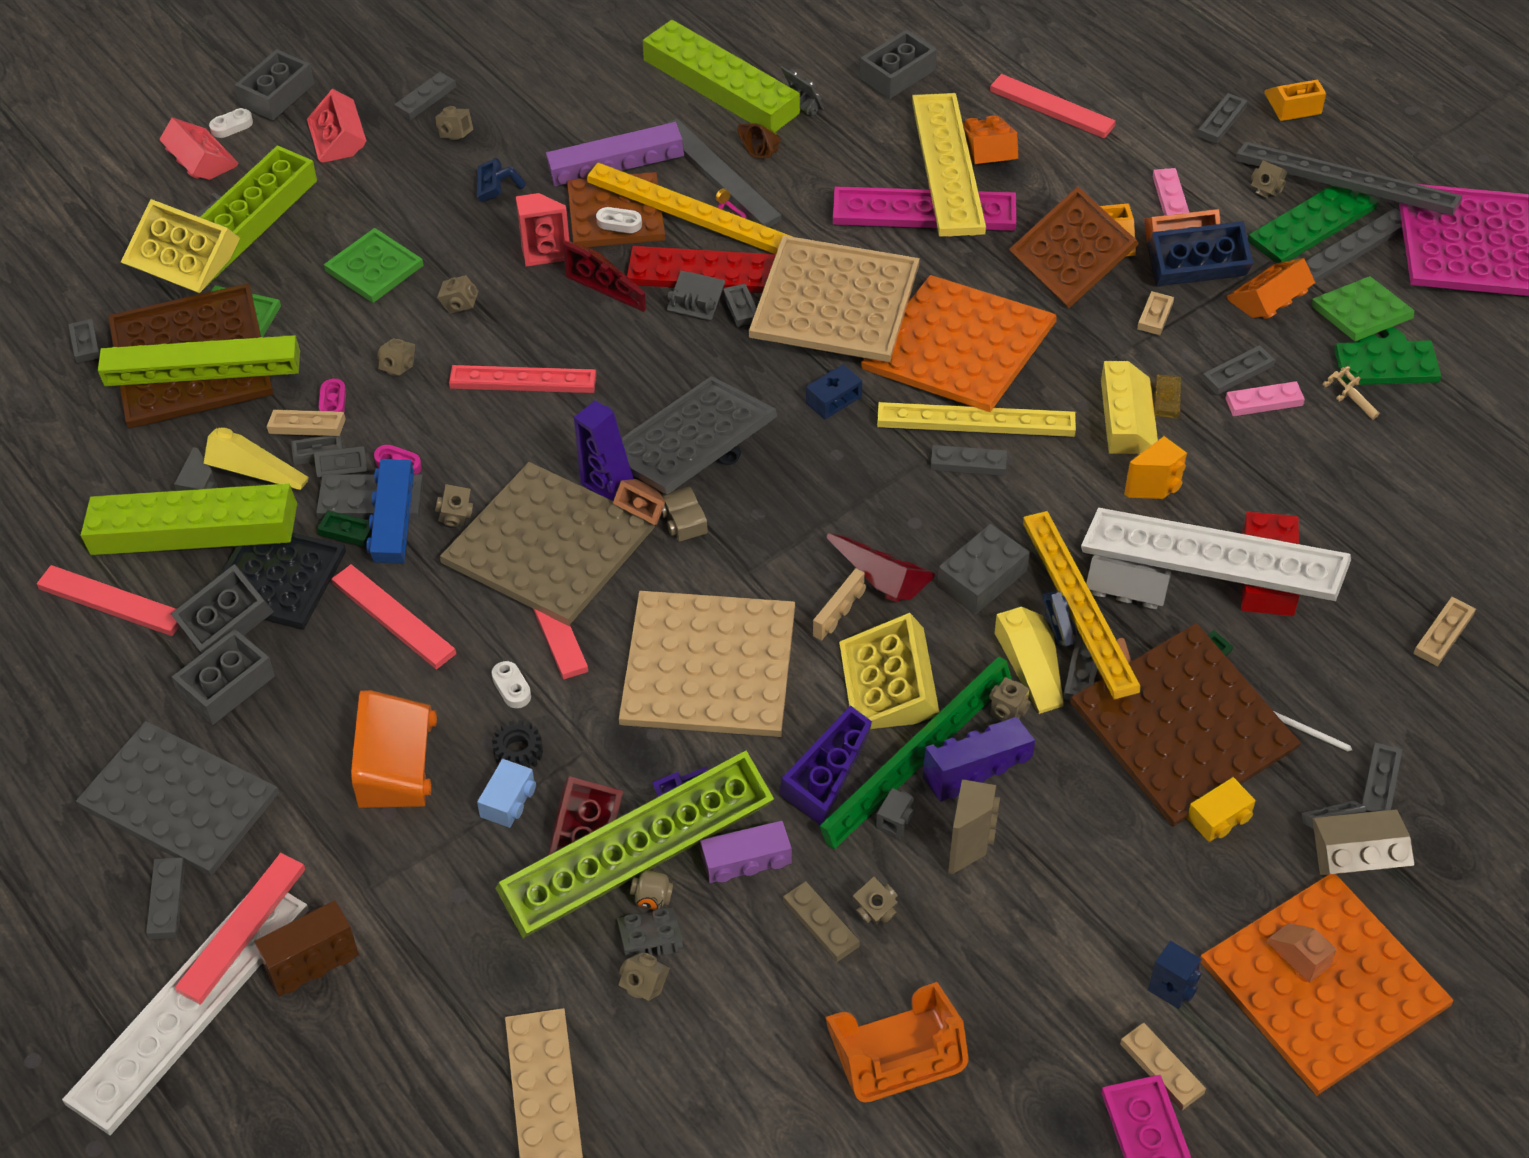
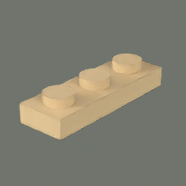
[267,410,346,436]
[813,568,866,641]
[1414,597,1476,666]
[1120,1023,1206,1110]

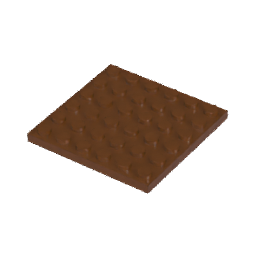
[108,283,274,429]
[1070,623,1301,827]

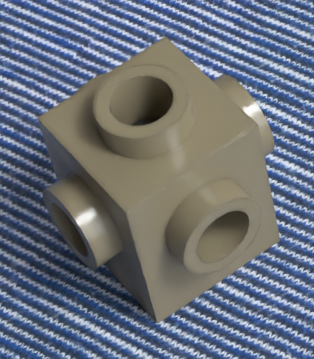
[435,106,473,140]
[1251,160,1288,198]
[437,275,479,314]
[377,338,415,376]
[435,484,473,527]
[989,677,1031,721]
[853,877,898,925]
[619,953,670,1001]

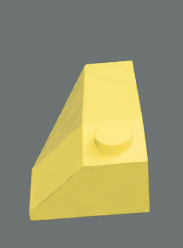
[204,428,309,490]
[995,607,1064,714]

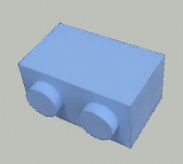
[477,759,536,828]

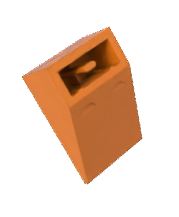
[962,115,1018,164]

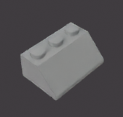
[1086,554,1172,609]

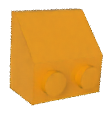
[1124,436,1187,499]

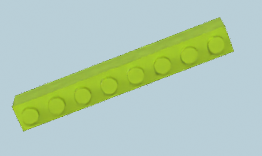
[98,335,300,386]

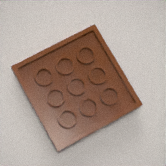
[567,172,665,247]
[1009,186,1139,308]

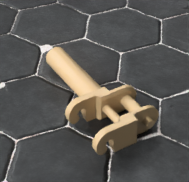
[1322,366,1380,420]

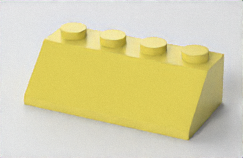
[1101,361,1158,454]

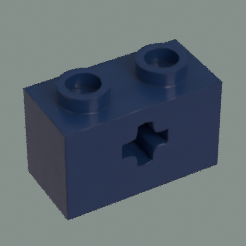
[806,364,862,420]
[1148,940,1202,1009]

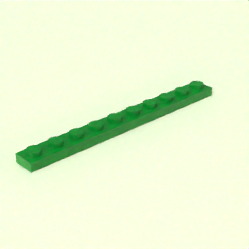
[820,657,1012,850]

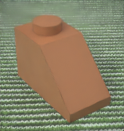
[613,479,666,525]
[1267,923,1337,983]

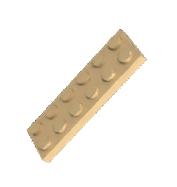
[505,1008,583,1158]

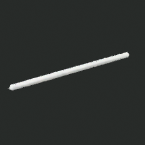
[1274,711,1352,752]

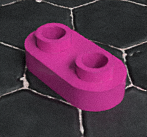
[319,379,346,412]
[374,445,422,474]

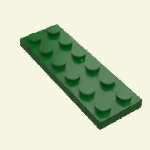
[1248,186,1379,263]

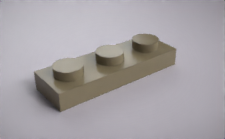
[783,881,860,962]

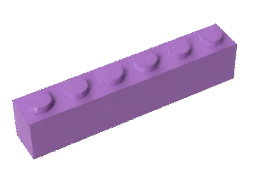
[546,122,684,186]

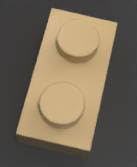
[1138,291,1174,335]

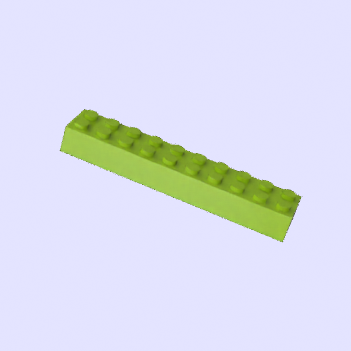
[495,750,774,939]

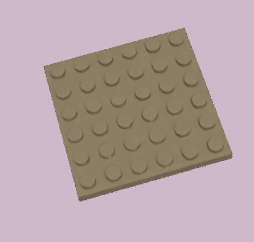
[440,462,655,626]

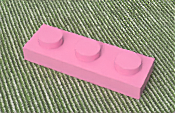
[1153,168,1189,216]
[1225,381,1305,416]

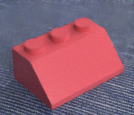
[307,89,366,163]
[159,117,239,180]
[516,193,569,267]

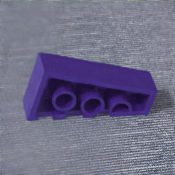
[574,400,634,501]
[779,705,872,825]
[923,717,1035,802]

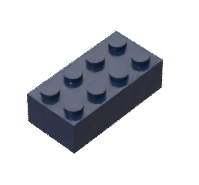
[1147,221,1253,287]

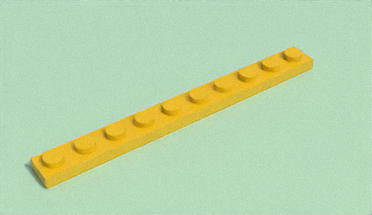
[587,162,792,254]
[1023,511,1140,699]

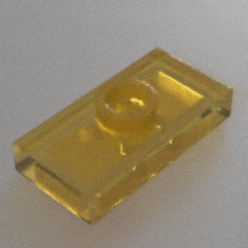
[1154,374,1181,418]

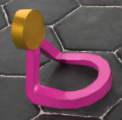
[716,188,746,219]

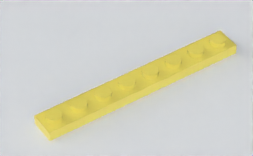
[877,402,1076,437]

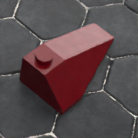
[563,241,646,312]
[548,776,623,856]

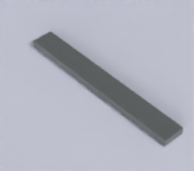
[666,119,782,227]

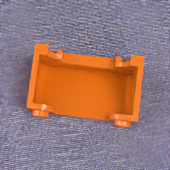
[351,690,437,808]
[826,982,968,1103]

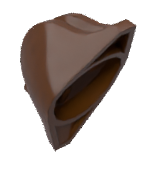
[737,124,781,158]

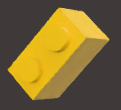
[1187,777,1256,842]

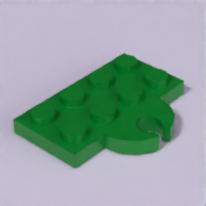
[1334,327,1441,385]

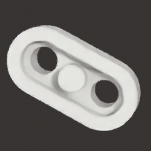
[209,108,253,138]
[596,207,642,233]
[492,661,531,708]

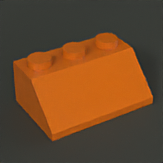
[1144,209,1220,243]
[1226,258,1315,319]

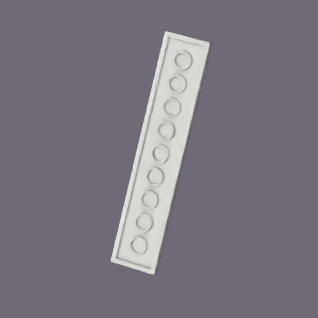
[1081,508,1351,601]
[62,893,309,1136]

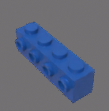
[367,459,414,564]

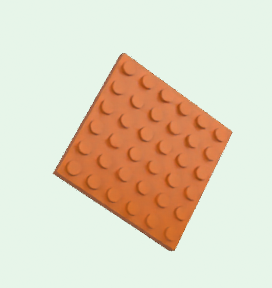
[861,275,1056,412]
[1200,874,1454,1096]

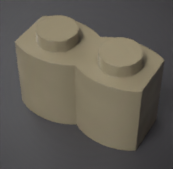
[661,486,708,542]

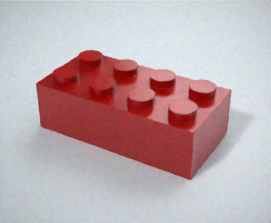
[1241,511,1300,616]

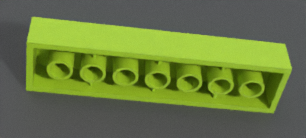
[643,20,800,132]
[200,145,317,286]
[81,483,297,555]

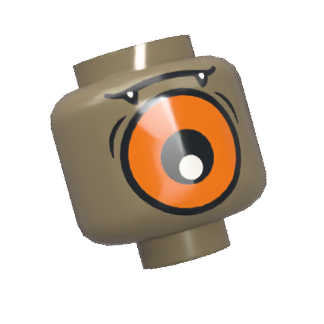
[629,870,673,910]

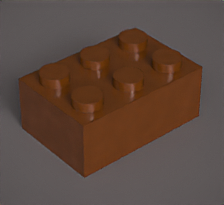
[254,900,359,996]

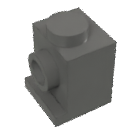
[876,788,914,839]

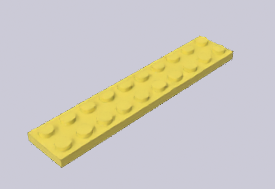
[912,93,986,237]

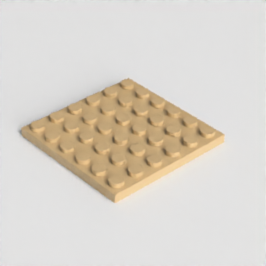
[749,235,920,362]
[619,591,795,737]

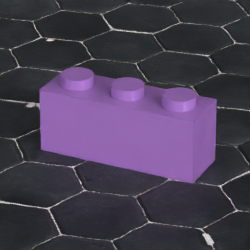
[700,821,792,883]

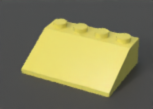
[121,199,240,293]
[839,613,939,729]

